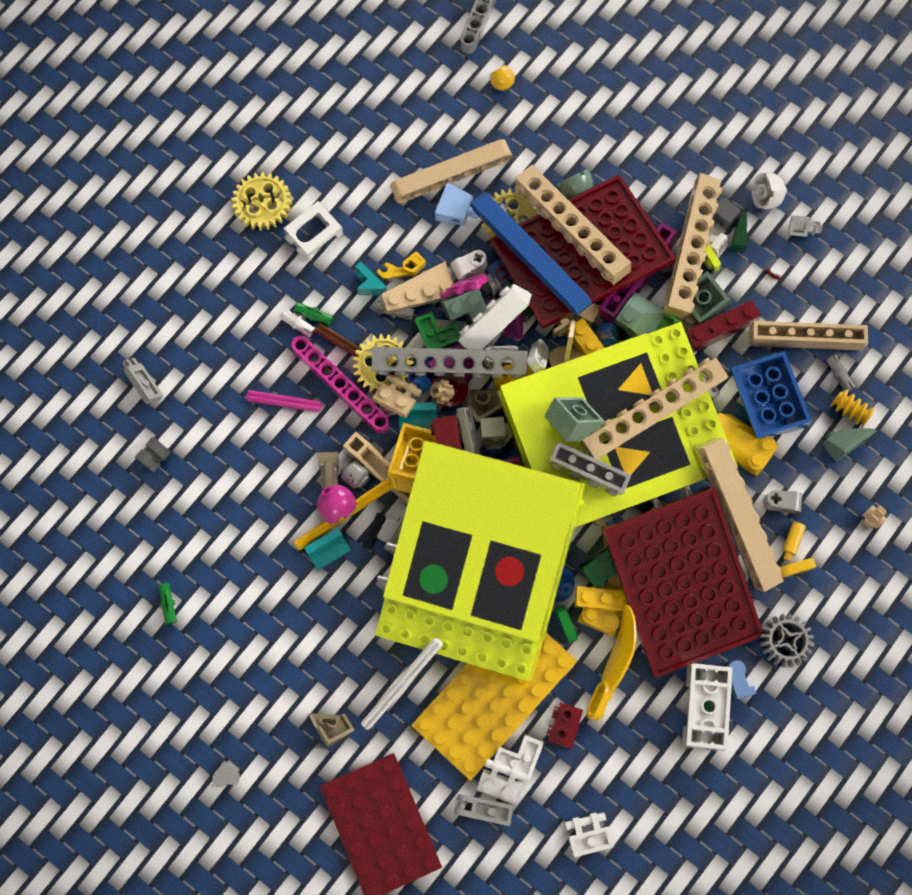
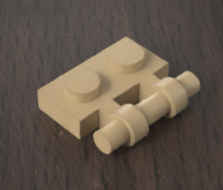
[373,373,422,418]

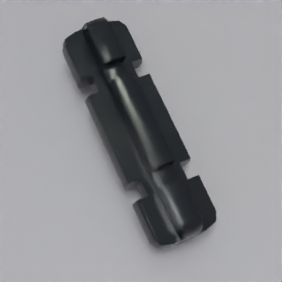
[362,513,386,550]

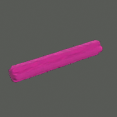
[246,390,321,412]

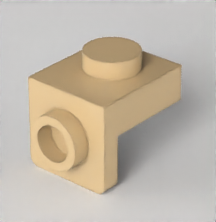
[552,317,570,338]

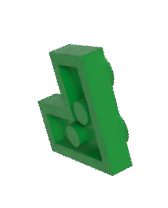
[414,312,461,348]

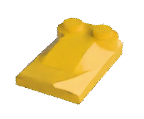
[718,413,779,477]
[388,423,437,494]
[577,576,623,637]

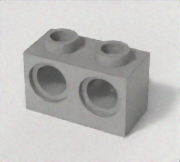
[480,417,509,447]

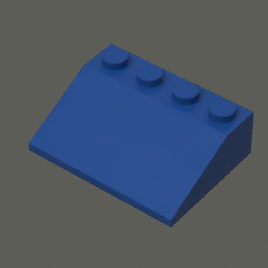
[730,351,812,439]

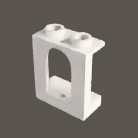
[284,201,343,261]

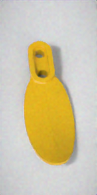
[586,604,637,721]

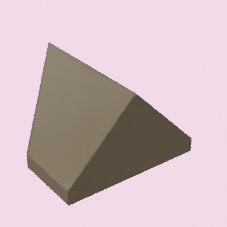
[467,388,503,423]
[308,713,355,748]

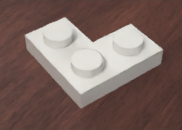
[494,735,544,781]

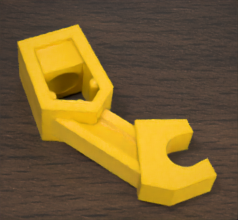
[376,252,426,282]

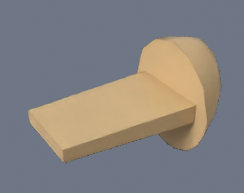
[549,320,584,367]

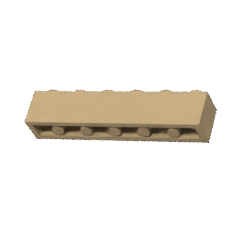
[749,321,868,350]

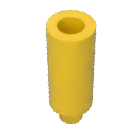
[782,522,806,561]

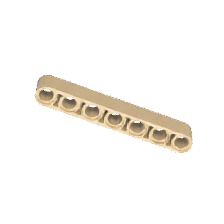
[390,139,513,203]

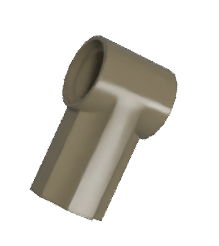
[318,452,339,490]

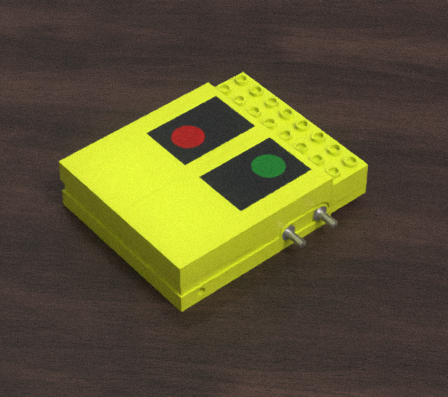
[375,441,586,681]

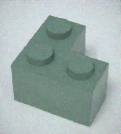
[440,289,487,326]

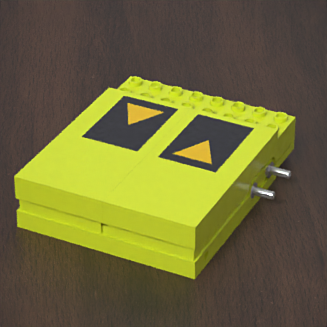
[497,322,735,528]

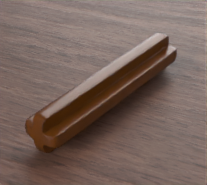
[315,323,362,357]

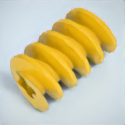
[829,389,874,429]

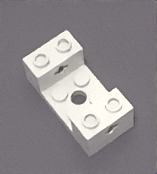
[682,663,732,751]

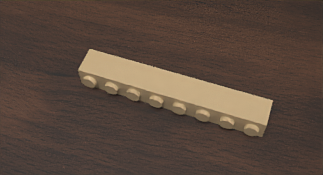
[696,438,784,592]

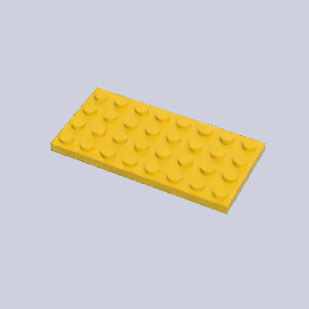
[411,633,577,781]

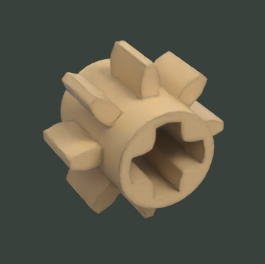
[430,379,454,404]
[863,505,887,529]

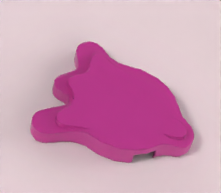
[439,273,488,299]

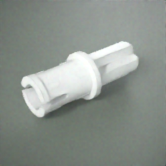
[279,309,315,338]

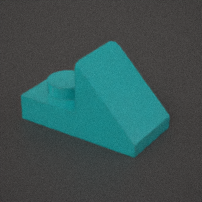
[355,261,387,295]

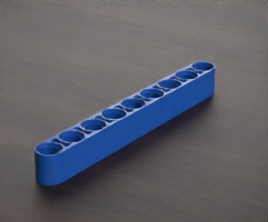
[470,192,592,316]

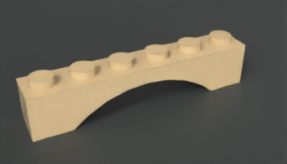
[343,432,410,505]

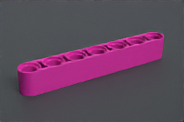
[292,336,389,434]

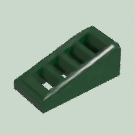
[729,211,747,252]

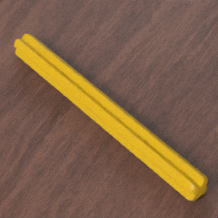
[294,478,392,550]

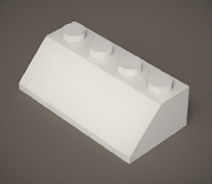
[458,284,532,349]

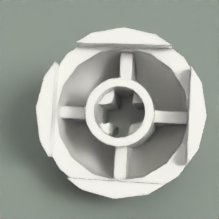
[752,173,787,210]

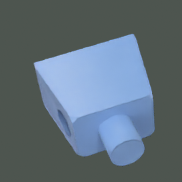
[435,183,478,225]

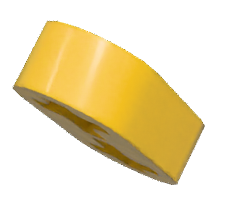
[780,558,816,578]

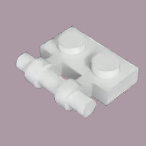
[476,759,526,804]
[565,812,614,857]

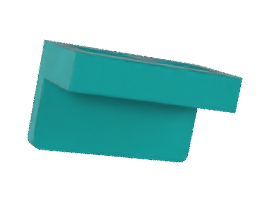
[399,402,437,430]
[304,528,351,570]

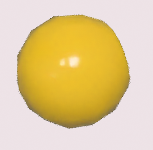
[490,65,515,91]

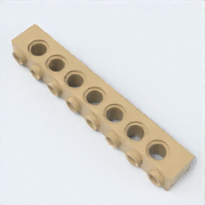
[515,165,631,285]
[663,173,722,319]
[580,358,729,460]

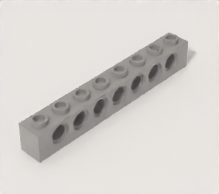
[372,347,528,378]

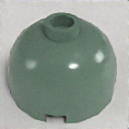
[555,169,593,199]

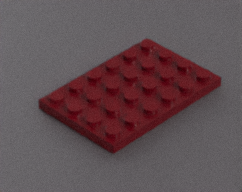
[320,753,443,895]

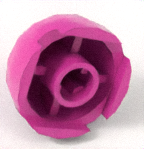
[317,485,357,523]

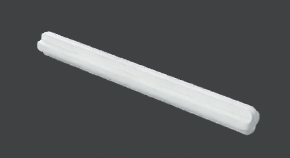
[361,638,443,730]

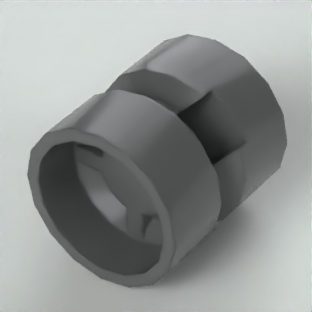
[134,437,171,473]

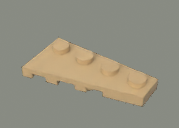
[381,262,453,314]

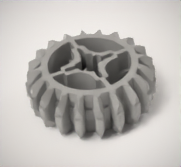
[760,614,814,668]

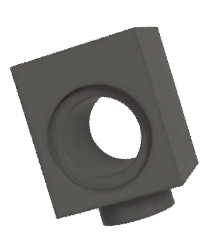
[712,197,741,230]

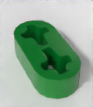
[555,605,578,644]

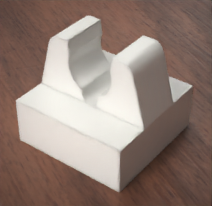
[709,233,728,258]

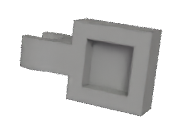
[788,215,822,237]

